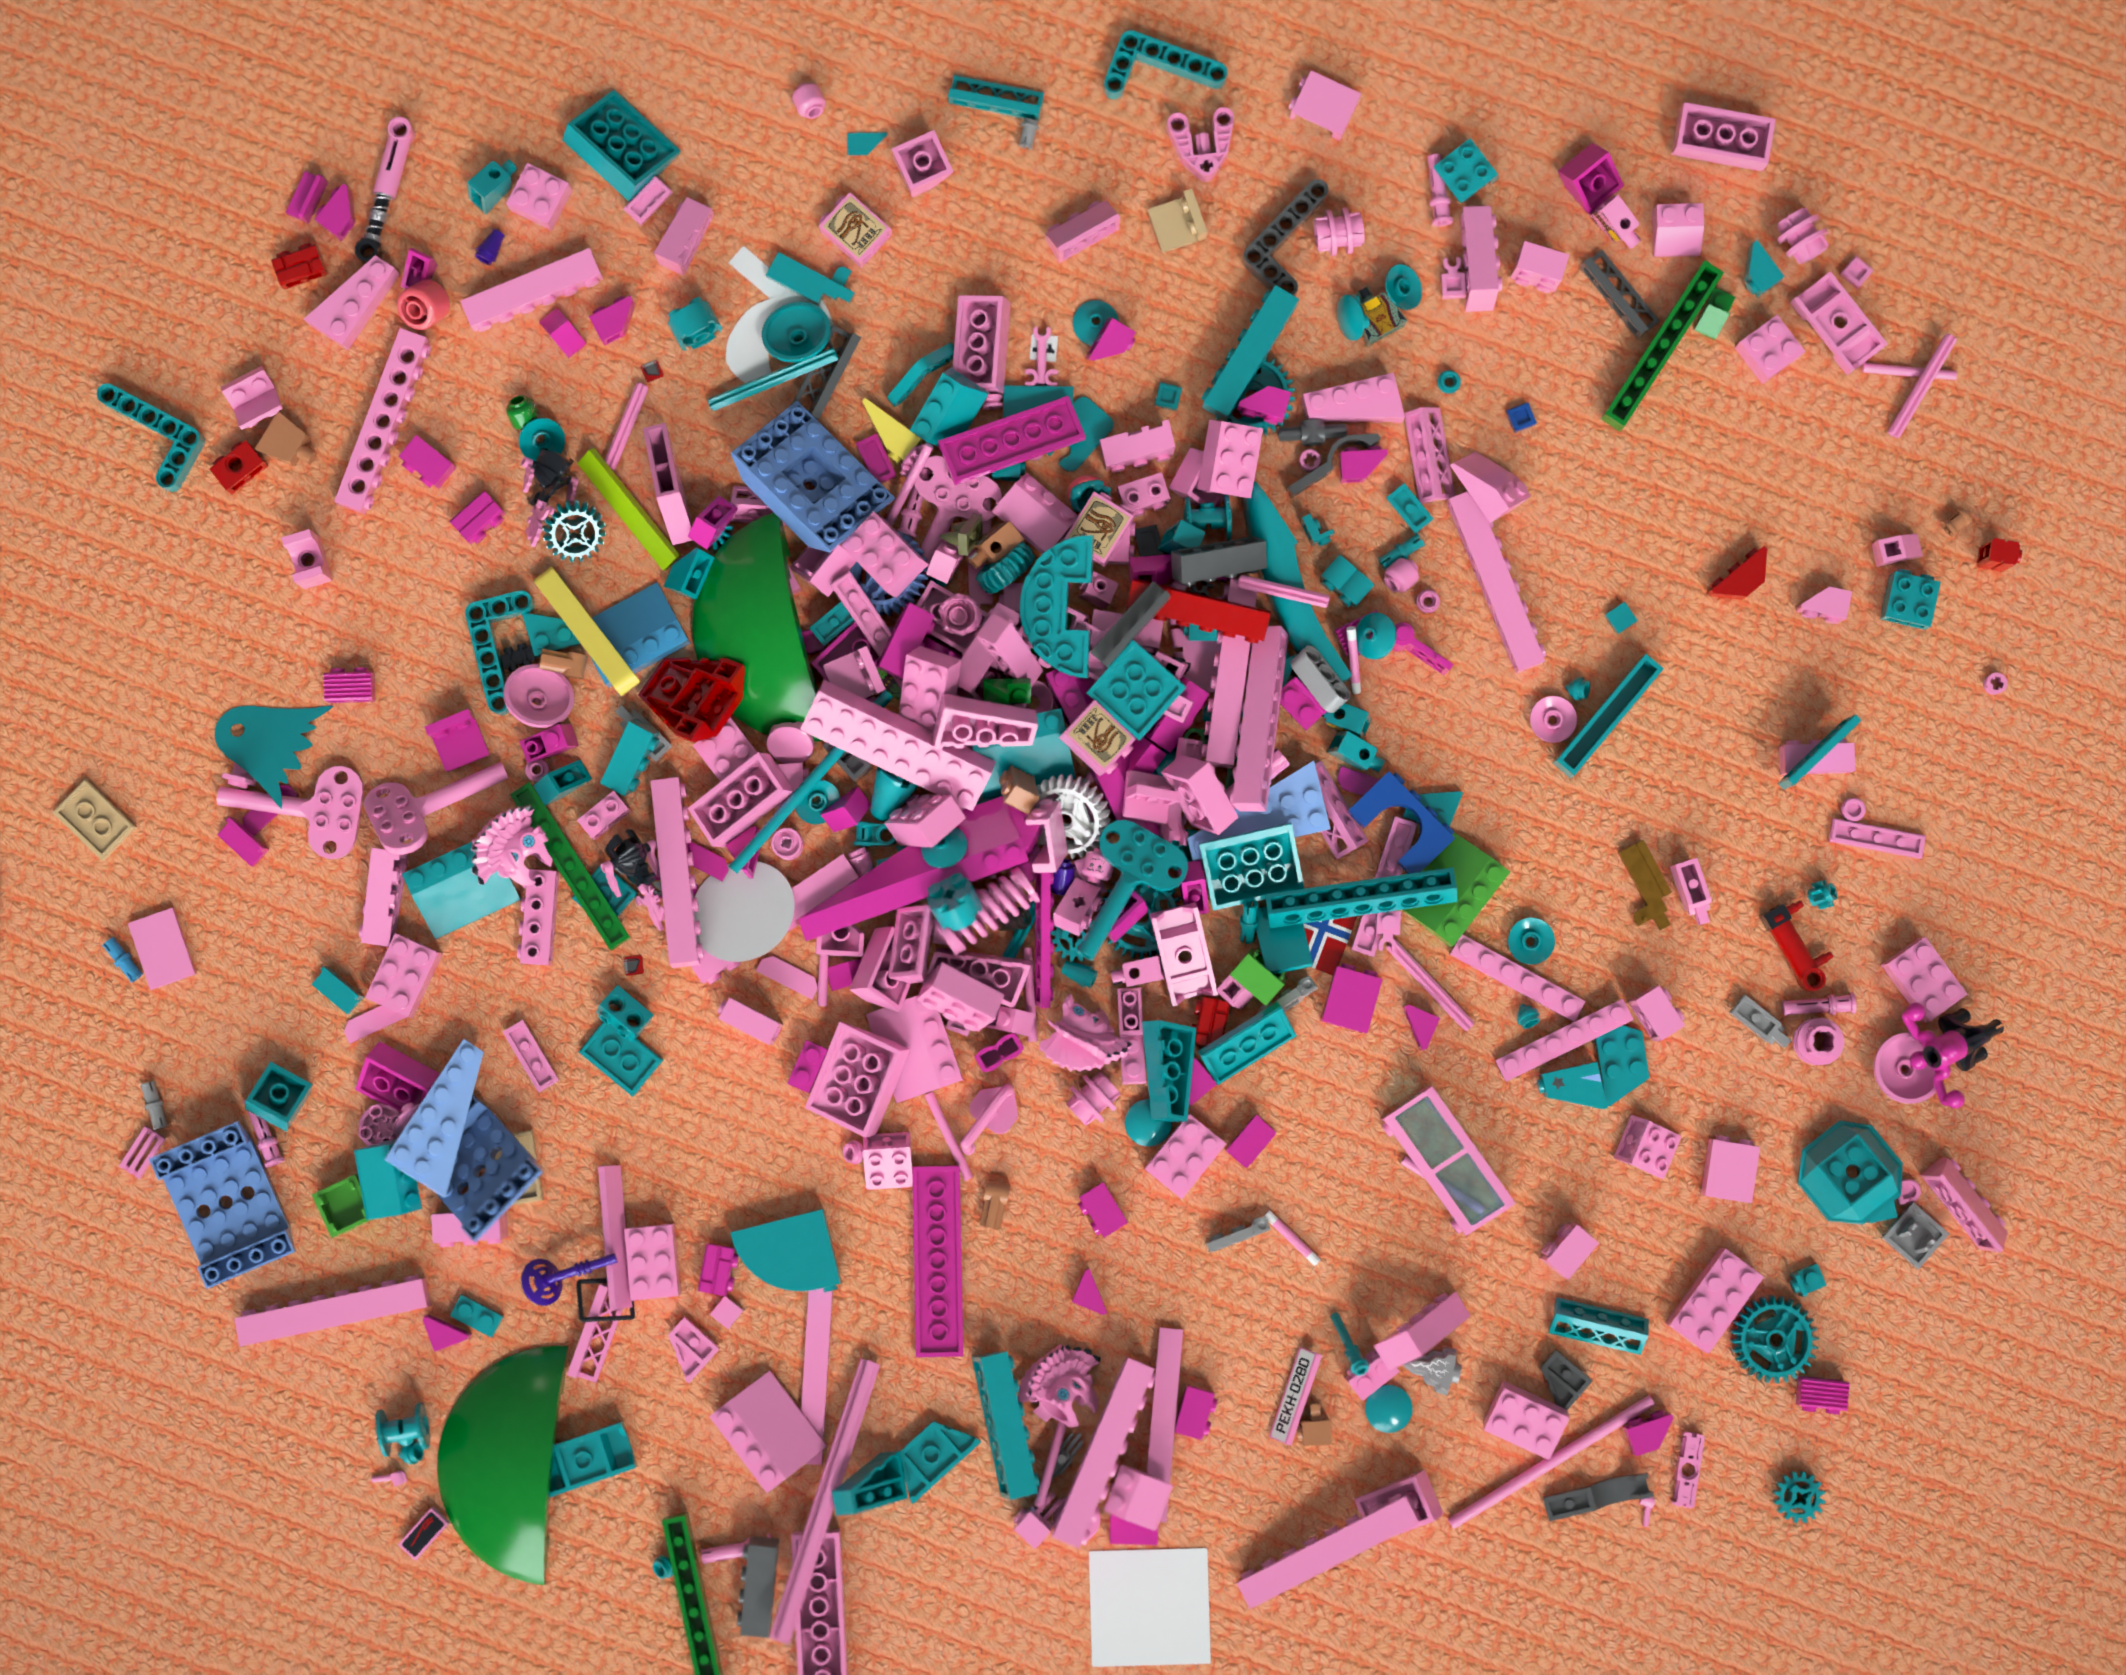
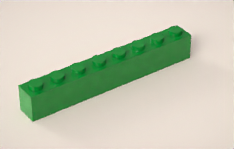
[1601,260,1724,432]
[662,1512,723,1675]

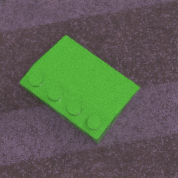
[1402,832,1510,947]

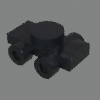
[500,643,536,672]

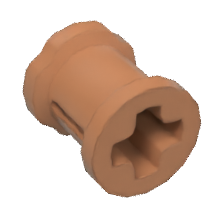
[1940,507,1972,538]

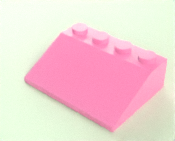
[866,995,963,1103]
[805,1022,911,1138]
[1920,1157,2008,1253]
[709,1370,827,1493]

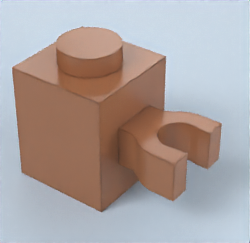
[1297,1402,1332,1446]

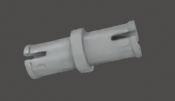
[140,1081,168,1130]

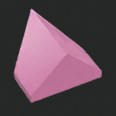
[816,924,864,957]

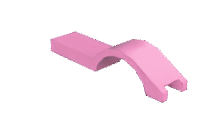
[1161,738,1203,846]

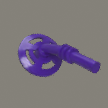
[521,1253,618,1306]

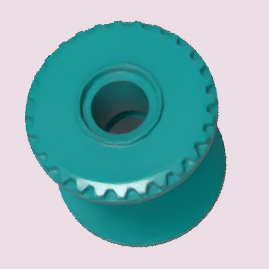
[1184,494,1232,541]
[375,1402,431,1457]

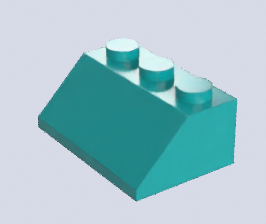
[910,367,989,446]
[354,1139,422,1220]

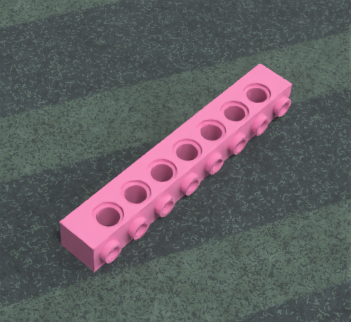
[334,328,431,515]

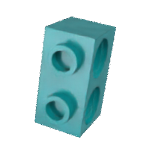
[596,985,653,1042]

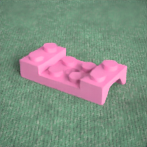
[1790,271,1888,375]
[1149,902,1218,1006]

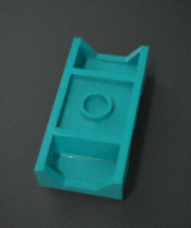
[550,1421,638,1497]

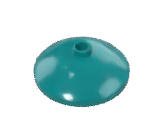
[762,302,831,362]

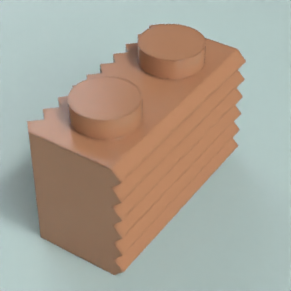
[999,765,1039,814]

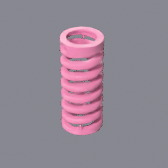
[933,866,1040,956]

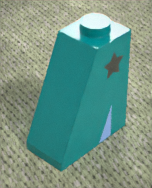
[1537,1062,1608,1109]

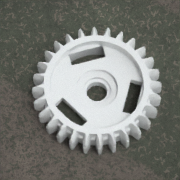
[1027,774,1111,859]

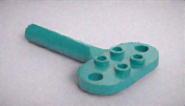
[1077,820,1188,960]

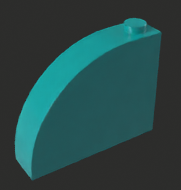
[730,1209,842,1293]

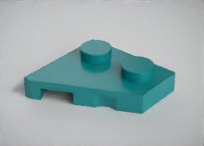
[1402,791,1463,827]

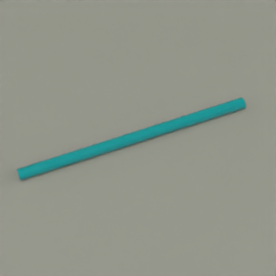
[728,690,893,874]

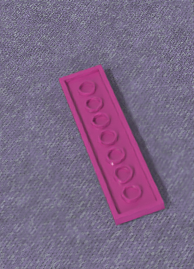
[912,1166,964,1358]

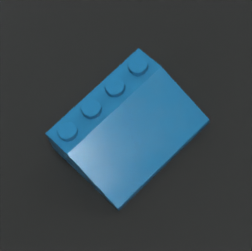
[590,582,691,688]

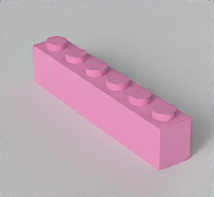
[460,248,603,332]

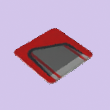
[641,360,664,383]
[624,955,644,976]

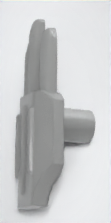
[1046,1433,1083,1480]

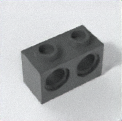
[823,742,872,783]

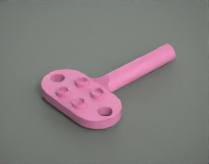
[914,456,1002,599]
[364,762,508,855]
[217,766,364,859]

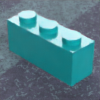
[600,718,660,796]

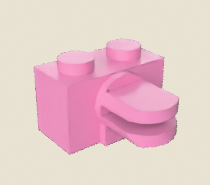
[1014,1492,1062,1549]

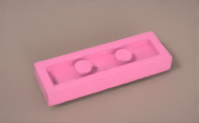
[503,1020,560,1093]

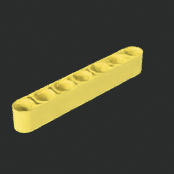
[533,566,640,696]

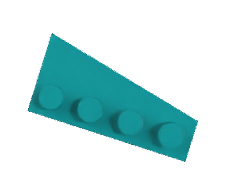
[1142,1020,1196,1122]

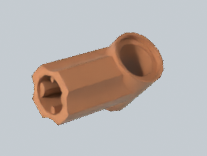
[538,649,588,679]
[980,1180,1011,1229]

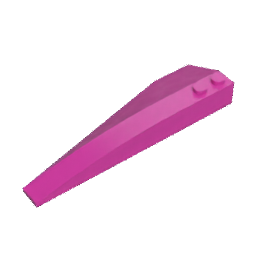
[798,796,1029,941]

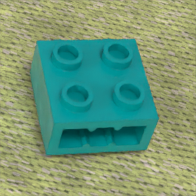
[1880,569,1941,630]

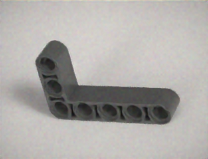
[1242,179,1328,296]

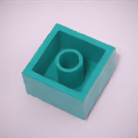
[245,1061,312,1132]

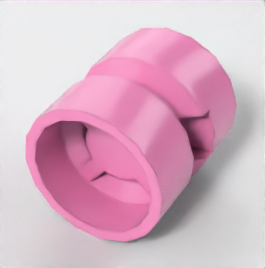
[771,828,804,861]

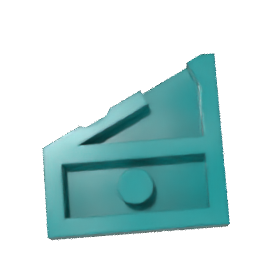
[522,613,581,658]

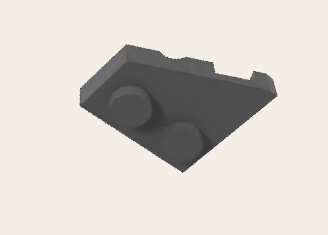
[1540,1349,1593,1410]

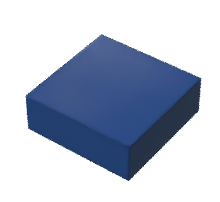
[1506,402,1537,433]

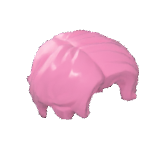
[938,593,982,636]

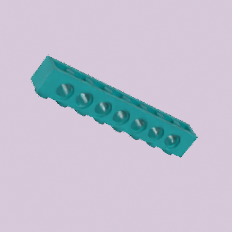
[1265,868,1457,928]

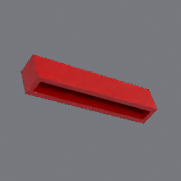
[1126,578,1271,644]

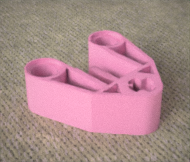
[1167,107,1234,182]

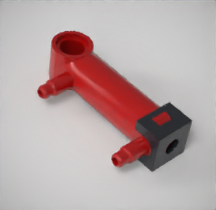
[1759,901,1833,991]

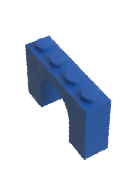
[1347,771,1455,874]

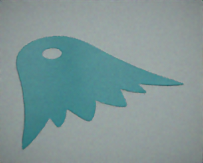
[215,706,333,809]

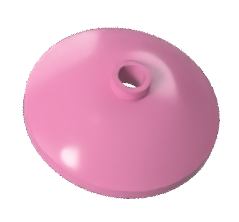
[503,664,574,728]
[1873,1033,1936,1104]

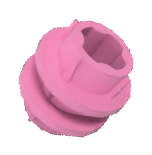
[1313,207,1364,256]
[1777,208,1829,264]
[1792,1018,1844,1065]
[1066,1072,1121,1125]

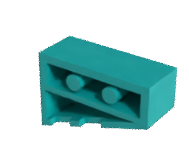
[832,1451,908,1516]

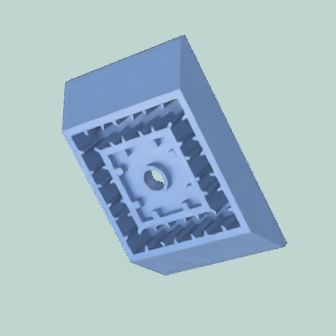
[731,401,895,553]

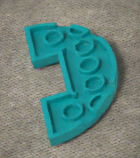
[1020,535,1094,678]

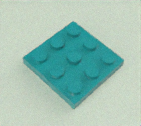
[1087,640,1187,740]

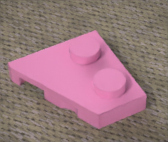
[668,1317,720,1383]

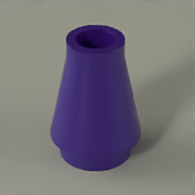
[475,229,505,265]

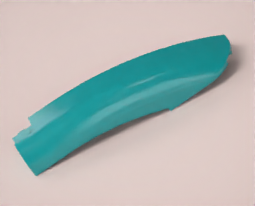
[1242,481,1352,683]

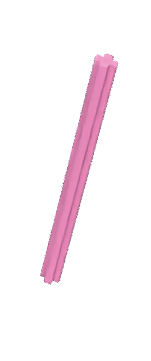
[769,1359,880,1644]

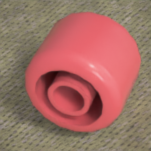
[397,280,450,330]

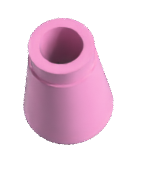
[848,846,874,877]

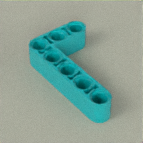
[1104,30,1228,100]
[97,383,205,492]
[465,590,535,715]

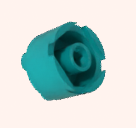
[668,297,722,351]
[927,873,982,931]

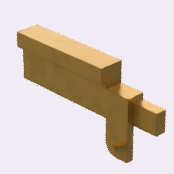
[1618,840,1672,930]

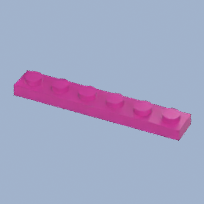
[1035,872,1054,1008]

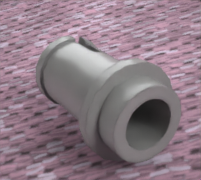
[1018,118,1039,150]

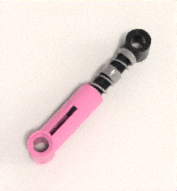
[355,117,415,265]

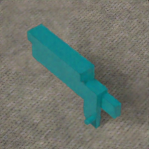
[766,252,855,305]

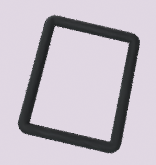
[576,1278,635,1322]

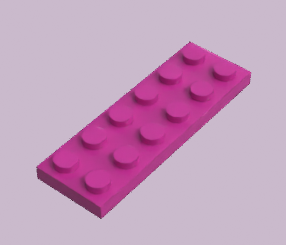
[938,396,1086,485]

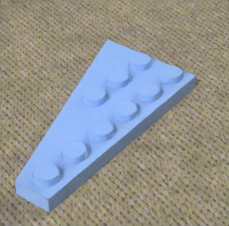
[1187,761,1330,861]
[384,1039,484,1198]

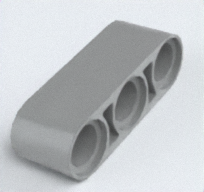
[1291,645,1350,713]

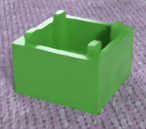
[1230,948,1288,1006]
[312,1174,374,1238]

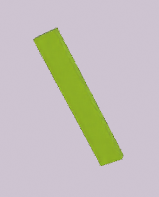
[577,448,680,571]

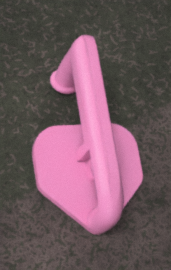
[960,1084,1018,1155]

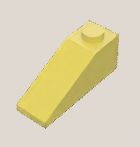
[862,398,922,464]

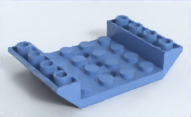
[436,1094,543,1243]
[149,1121,296,1289]

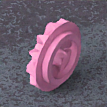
[900,444,924,478]

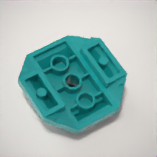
[1797,1120,1903,1225]

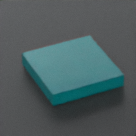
[572,863,639,917]

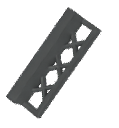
[1580,250,1660,339]
[790,325,861,420]
[1090,581,1171,668]

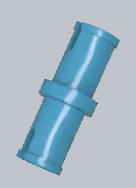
[102,937,143,983]

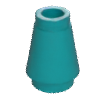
[1061,961,1098,988]

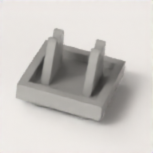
[1881,1202,1949,1269]

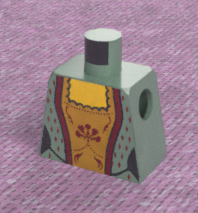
[1356,286,1407,347]

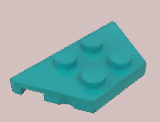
[1594,1025,1650,1106]
[899,1421,981,1504]

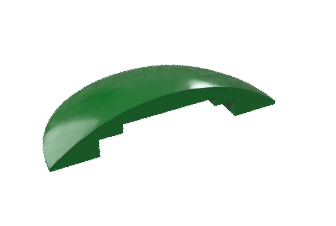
[692,513,823,742]
[437,1346,568,1585]

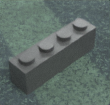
[1171,536,1267,586]
[737,1536,779,1638]

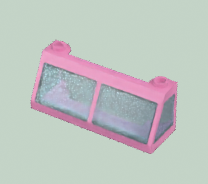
[1381,1086,1516,1236]

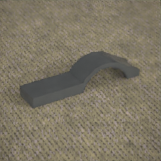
[1287,434,1381,499]
[1543,1472,1654,1522]

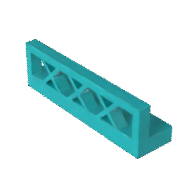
[948,75,1044,121]
[1549,1297,1649,1355]

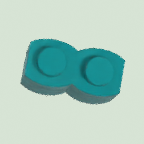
[1320,554,1374,608]

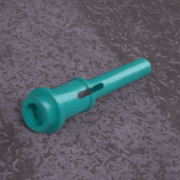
[1330,1312,1369,1376]

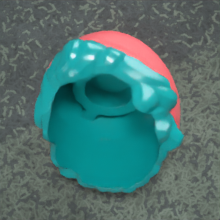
[1067,475,1111,513]

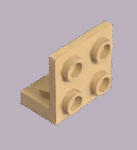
[1148,189,1207,253]

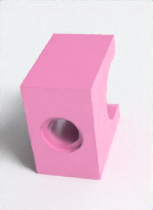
[281,529,333,589]

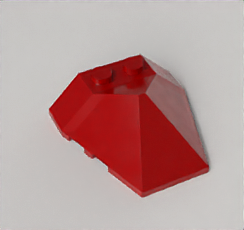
[638,658,745,742]

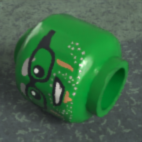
[506,395,540,430]

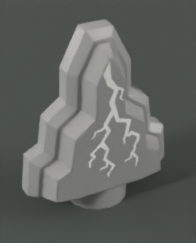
[1403,1347,1461,1396]

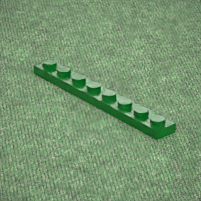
[510,782,631,951]

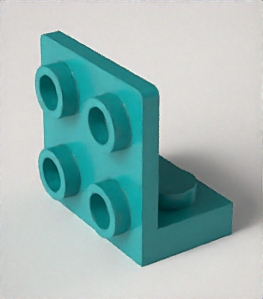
[1434,138,1499,203]

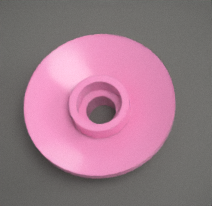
[1530,696,1577,743]

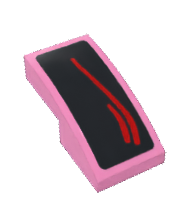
[398,1507,450,1561]

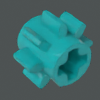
[1808,880,1838,910]

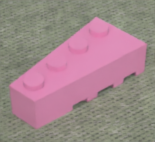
[304,255,400,350]
[1301,373,1405,423]
[932,694,1038,749]
[359,848,409,947]
[927,948,1033,1009]
[1374,1292,1470,1371]

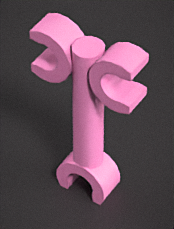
[1025,327,1058,386]

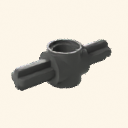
[1278,419,1347,446]

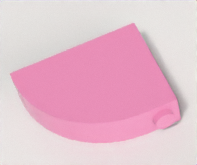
[643,423,693,545]

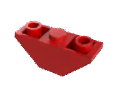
[1707,546,1767,600]

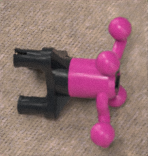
[1902,1002,2004,1109]

